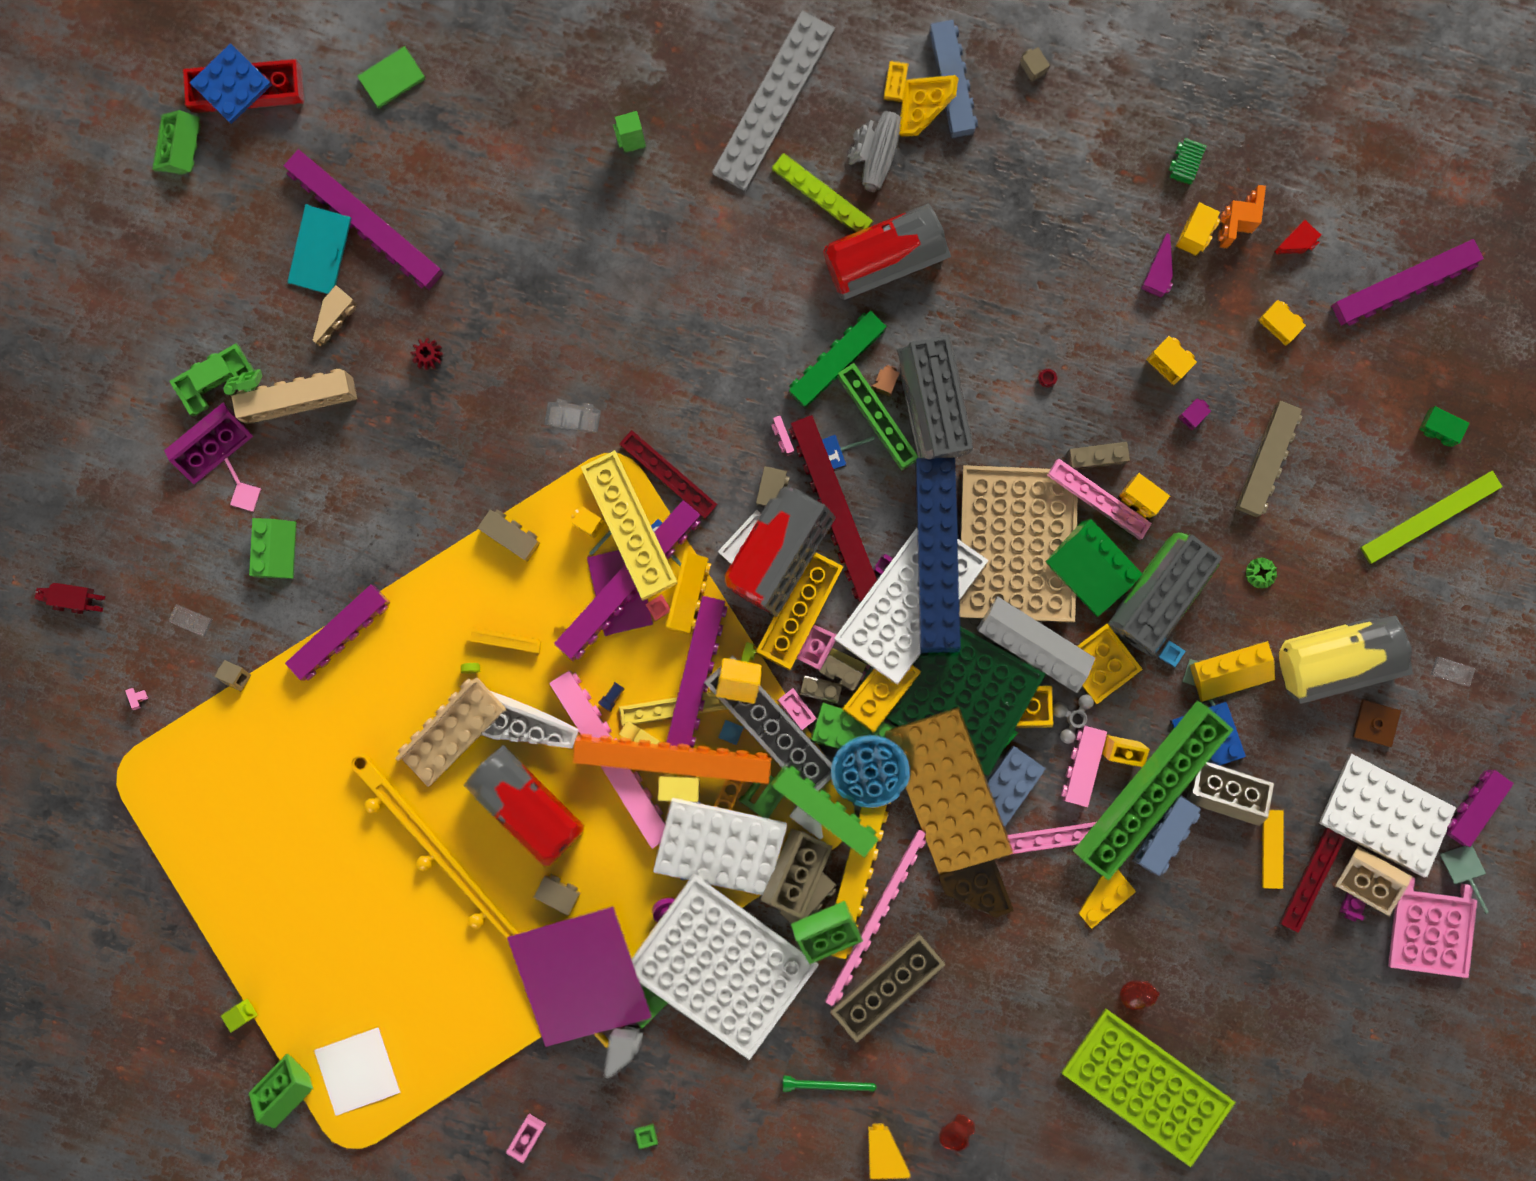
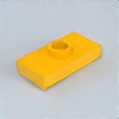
[884,61,908,102]

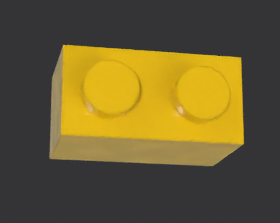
[1258,300,1306,345]
[571,506,605,539]
[1102,735,1150,767]

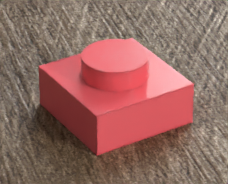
[645,594,670,621]

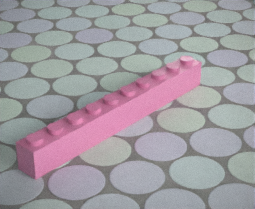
[549,671,666,848]

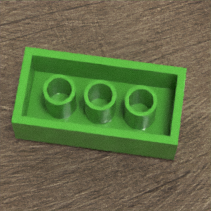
[810,703,897,750]

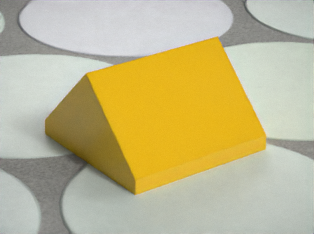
[716,658,761,703]

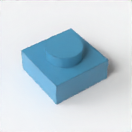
[1158,640,1186,667]
[719,720,744,745]

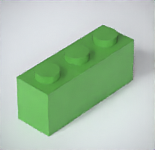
[613,111,646,153]

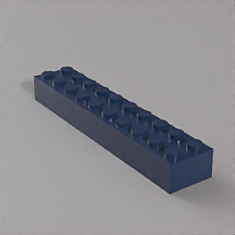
[916,457,960,652]

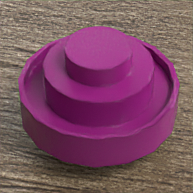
[652,898,675,922]

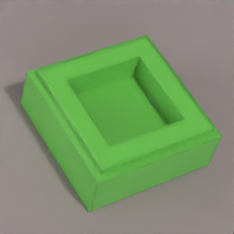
[634,1124,658,1149]

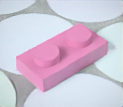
[771,416,794,456]
[777,688,817,731]

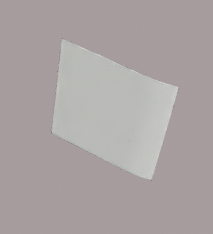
[314,1028,400,1115]

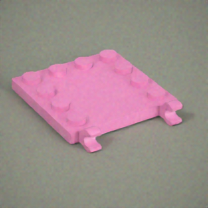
[1388,877,1477,978]

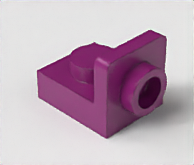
[1340,892,1366,922]

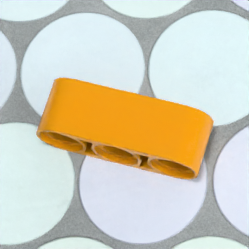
[714,779,744,811]

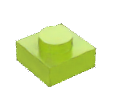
[741,642,756,662]

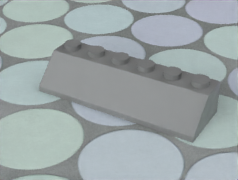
[976,596,1095,693]

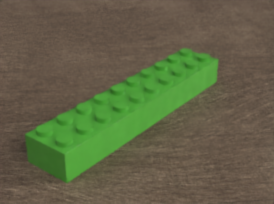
[1073,701,1234,880]

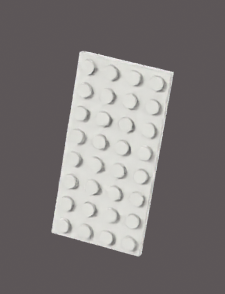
[834,528,988,685]

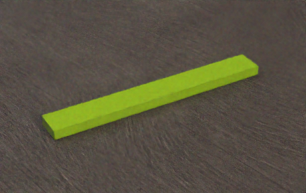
[1360,471,1502,564]

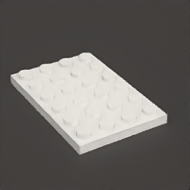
[1319,754,1456,877]
[653,798,787,895]

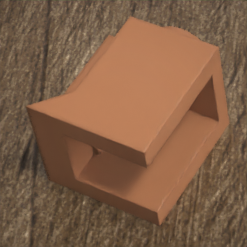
[871,365,900,397]

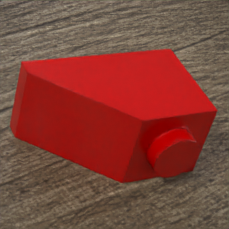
[1274,220,1321,254]

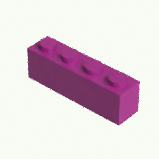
[1446,770,1514,847]

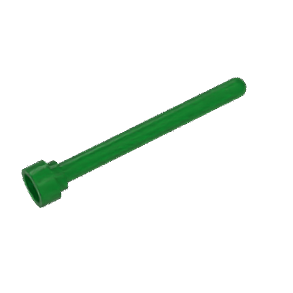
[783,1076,877,1092]

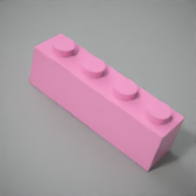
[1061,726,1107,807]

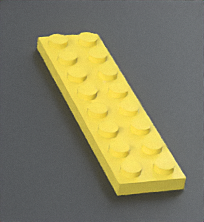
[581,451,678,600]

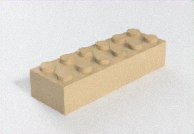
[231,369,357,424]

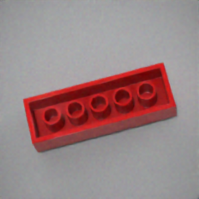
[183,59,304,113]

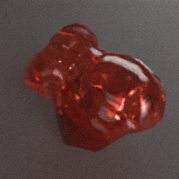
[1120,980,1160,1010]
[939,1114,975,1152]

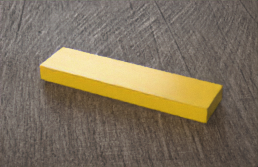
[1262,810,1284,889]

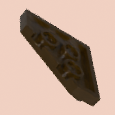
[938,859,1014,918]

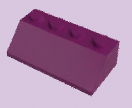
[164,402,253,484]

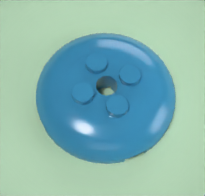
[831,736,910,808]

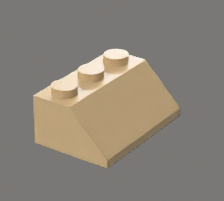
[1335,847,1412,916]

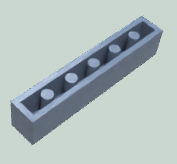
[930,20,978,138]

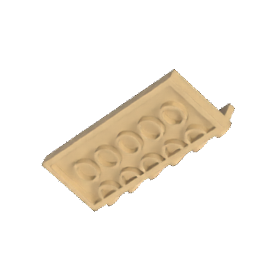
[395,678,506,787]

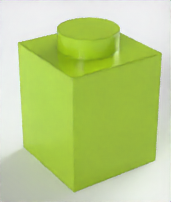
[221,999,258,1032]

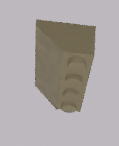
[1186,762,1274,826]
[760,828,833,919]

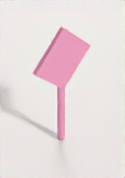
[222,453,261,512]

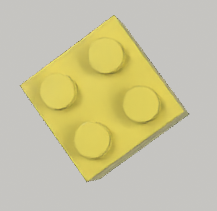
[658,773,700,802]

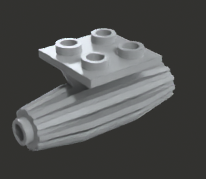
[848,111,901,192]

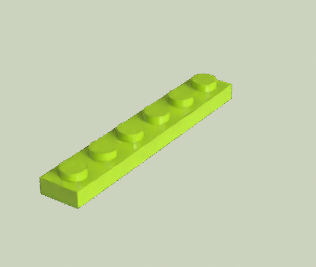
[772,153,873,232]

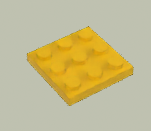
[1077,623,1143,704]

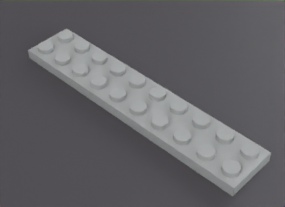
[713,11,835,191]

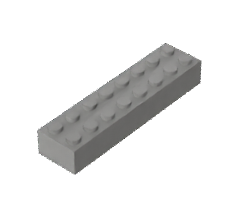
[704,656,832,790]

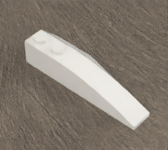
[481,691,579,748]

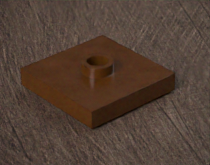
[1352,700,1401,748]

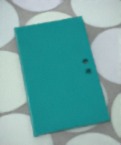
[287,204,352,294]

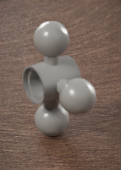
[1053,694,1094,744]

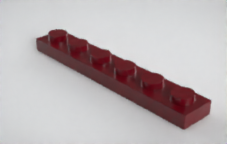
[619,430,718,519]
[1279,827,1345,933]

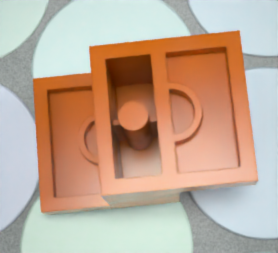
[1218,185,1266,248]

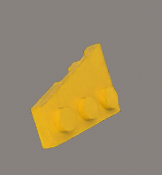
[1078,870,1136,929]

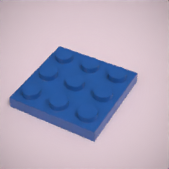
[190,43,272,124]
[1170,702,1246,766]

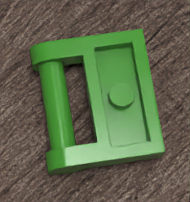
[739,775,784,819]

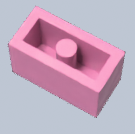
[506,1114,546,1163]

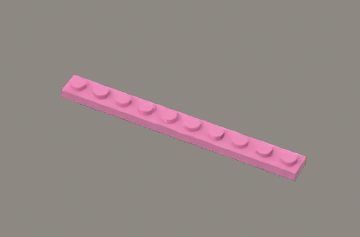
[825,829,926,1006]

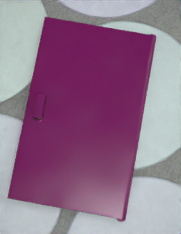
[587,550,653,636]

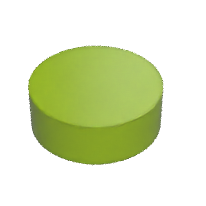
[461,663,480,674]

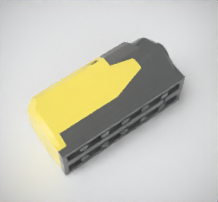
[1279,615,1413,704]

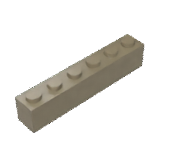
[1235,401,1302,517]

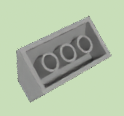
[605,1025,643,1077]

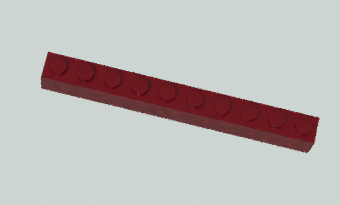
[789,415,877,602]

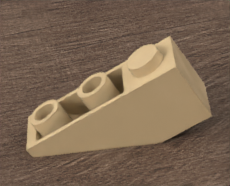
[313,286,357,346]

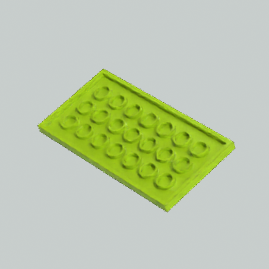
[1061,1008,1236,1167]

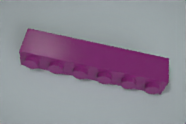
[285,584,390,681]

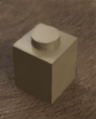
[1020,47,1050,81]
[215,660,251,691]

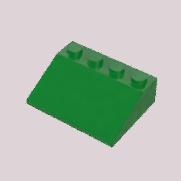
[1045,519,1143,617]

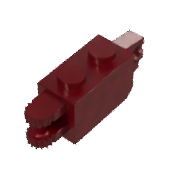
[35,583,105,614]

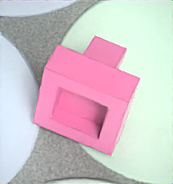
[125,688,148,710]

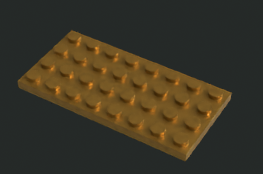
[885,708,1013,875]

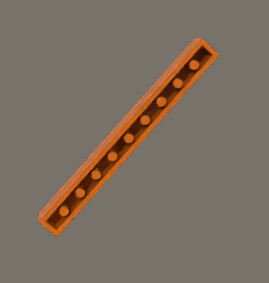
[573,734,771,784]

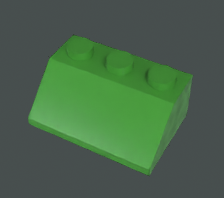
[152,110,200,174]
[249,518,297,579]
[791,901,863,964]
[249,1054,313,1128]

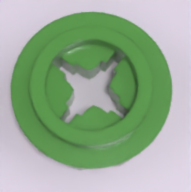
[1246,558,1277,588]

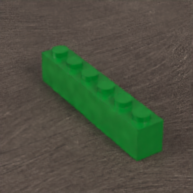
[789,311,887,409]

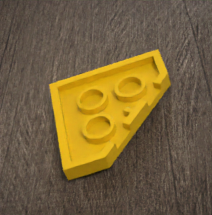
[899,75,958,137]

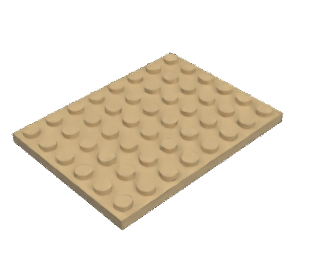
[959,465,1078,623]

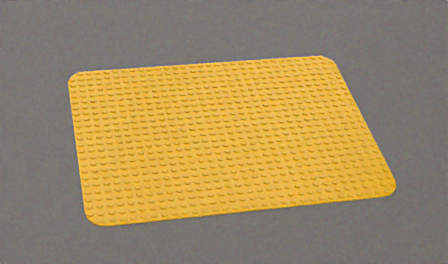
[116,453,854,1149]

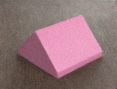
[797,625,836,671]

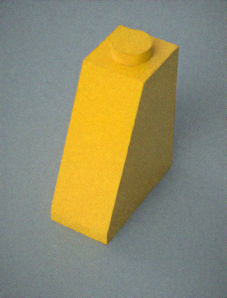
[868,1123,910,1179]

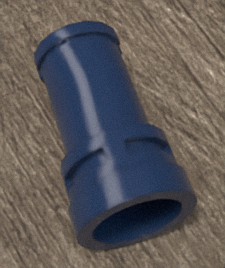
[598,682,625,712]

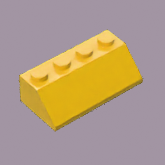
[666,551,711,634]
[1189,641,1275,702]

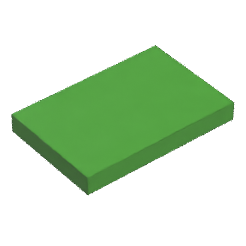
[357,46,426,109]

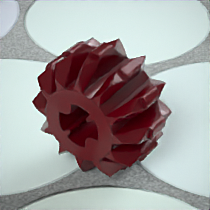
[410,338,444,371]

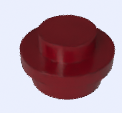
[1038,369,1057,388]

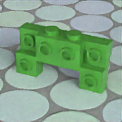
[169,344,254,417]

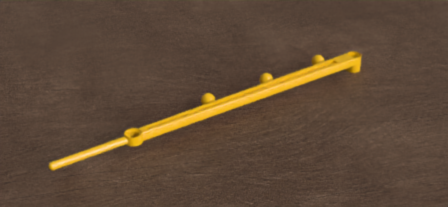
[351,754,610,1048]

